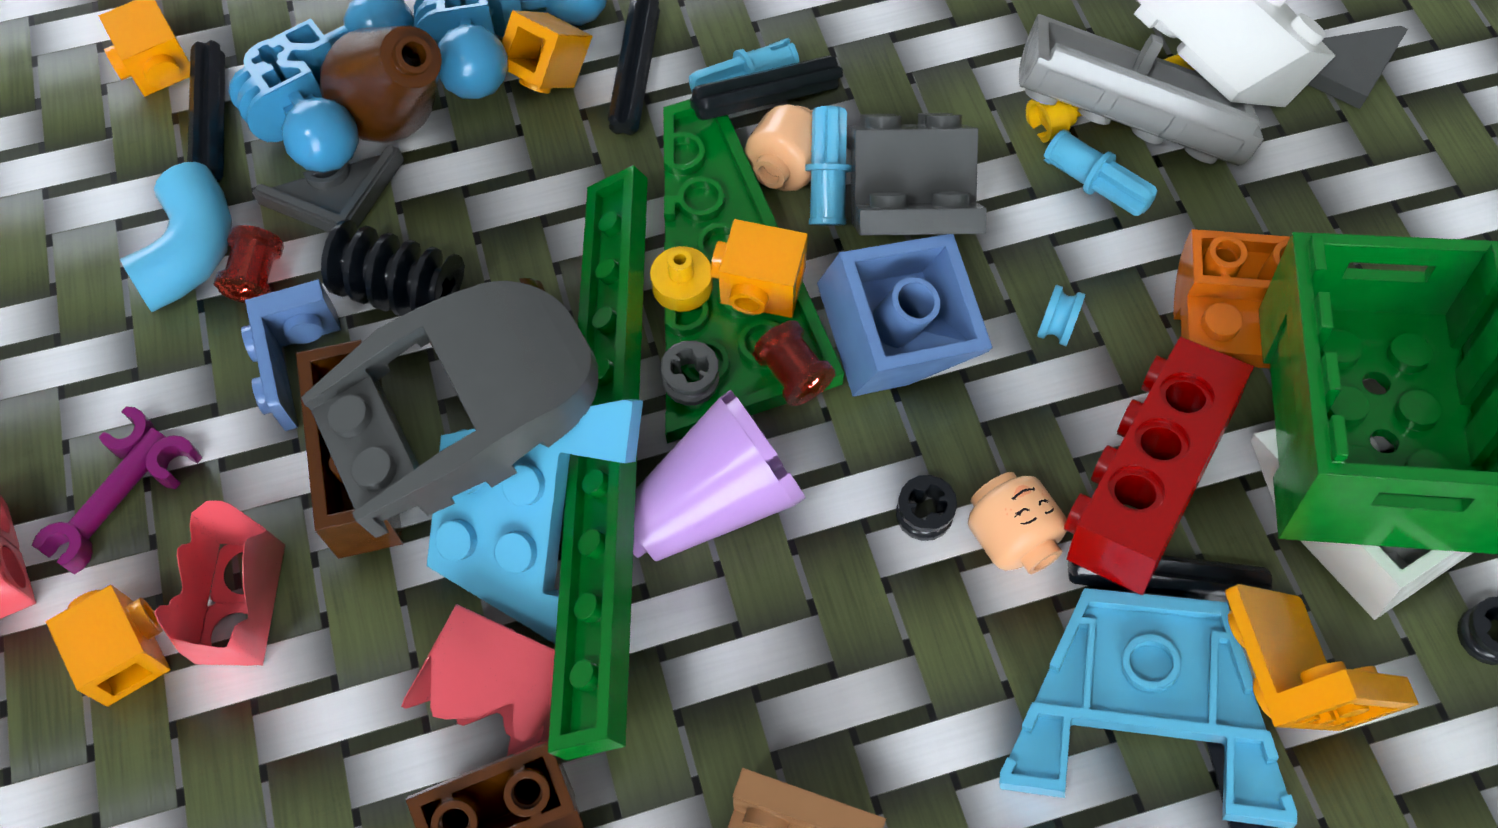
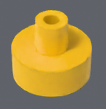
[650,246,713,312]

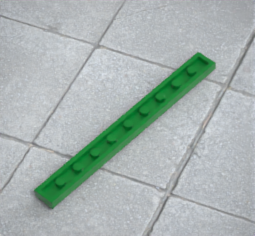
[548,165,648,761]

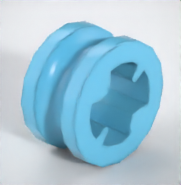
[1037,285,1085,346]

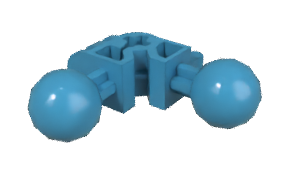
[228,0,414,173]
[414,0,607,99]

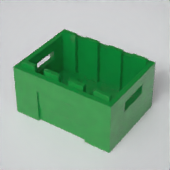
[1258,232,1498,554]

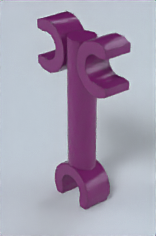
[31,406,202,574]

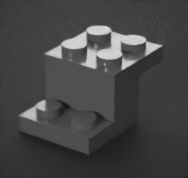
[847,113,987,235]

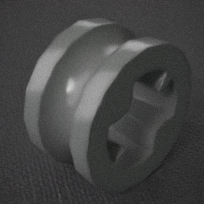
[661,341,719,405]

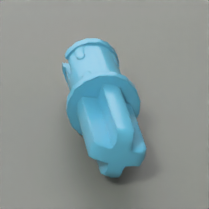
[689,38,800,91]
[805,106,852,225]
[1044,129,1158,216]

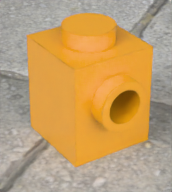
[98,0,190,97]
[502,10,592,94]
[710,219,808,318]
[45,584,171,707]

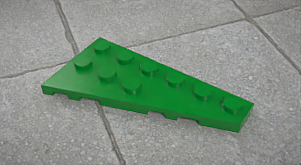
[663,99,844,444]

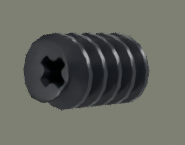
[321,219,465,316]

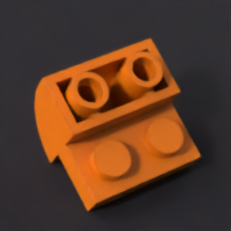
[1173,229,1290,368]

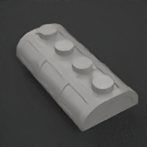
[1019,14,1264,166]

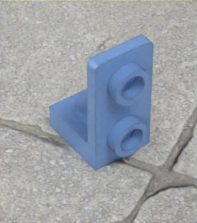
[241,279,341,431]

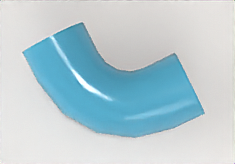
[120,162,232,312]

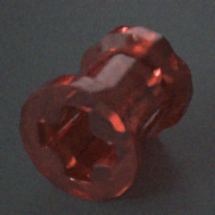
[213,225,284,303]
[752,320,836,406]

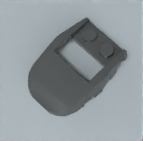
[301,281,598,538]

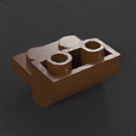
[406,739,585,828]

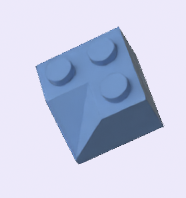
[817,234,993,397]

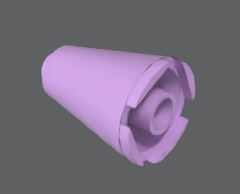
[633,390,806,562]

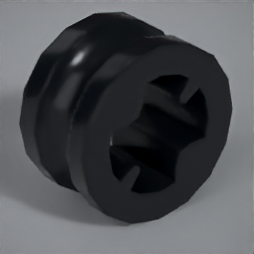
[896,475,957,541]
[1457,597,1498,665]

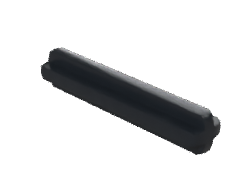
[608,0,660,135]
[187,40,225,183]
[690,55,843,121]
[1068,555,1272,603]

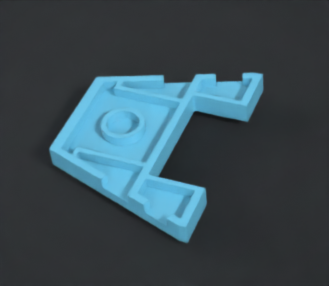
[427,399,643,644]
[999,588,1297,828]

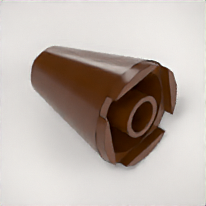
[320,26,442,143]

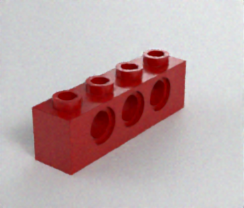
[1064,337,1254,596]

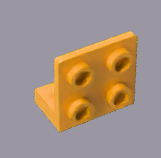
[1225,584,1419,731]

